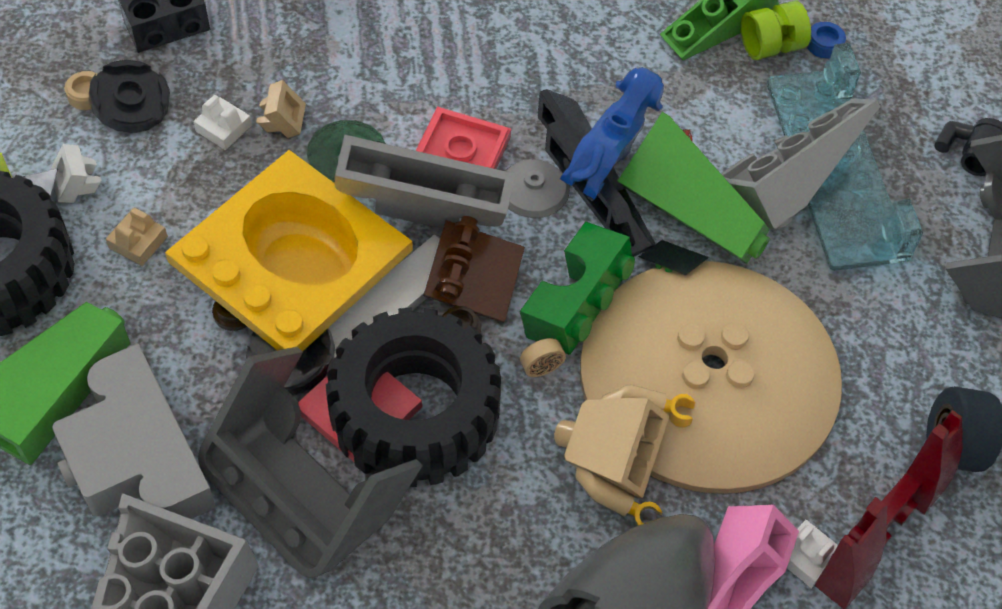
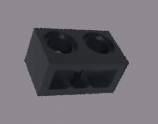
[118,0,210,53]

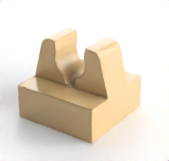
[256,80,306,138]
[106,207,168,266]

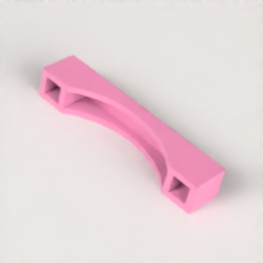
[708,505,799,609]

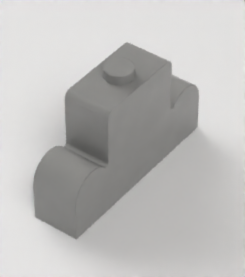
[335,135,515,229]
[52,343,216,519]

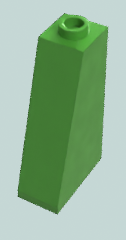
[618,112,770,264]
[0,302,130,466]

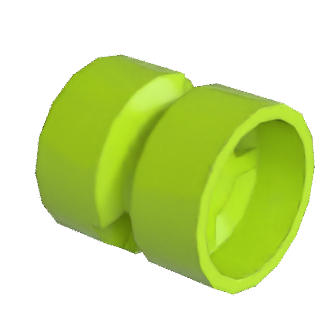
[741,0,811,60]

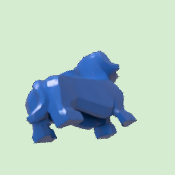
[560,67,664,199]

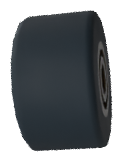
[926,386,1002,472]

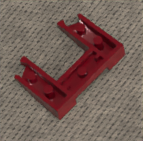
[814,410,963,609]

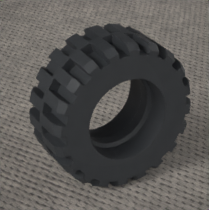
[0,171,75,336]
[326,307,501,487]

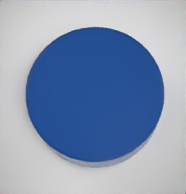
[807,22,846,58]

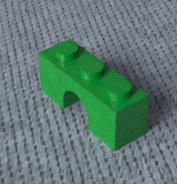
[520,221,635,355]

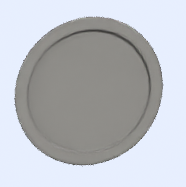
[505,160,570,218]

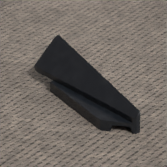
[538,89,655,257]

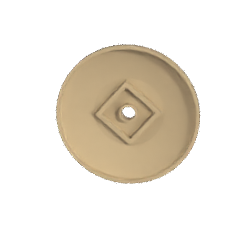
[580,261,842,494]

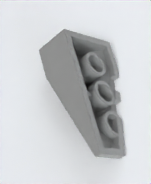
[721,99,880,230]

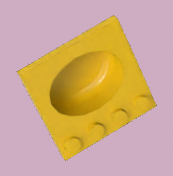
[165,150,413,352]

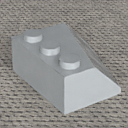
[91,493,259,609]

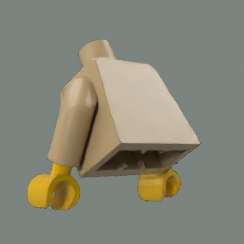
[554,385,695,526]

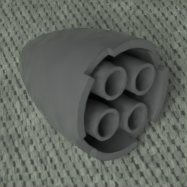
[538,514,715,609]

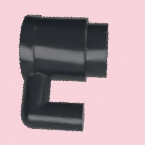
[934,118,1002,176]

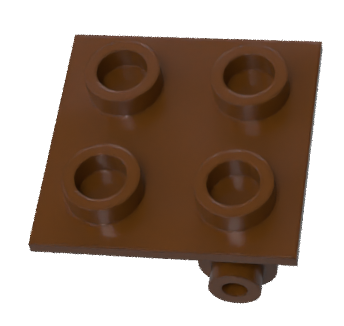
[423,216,525,323]

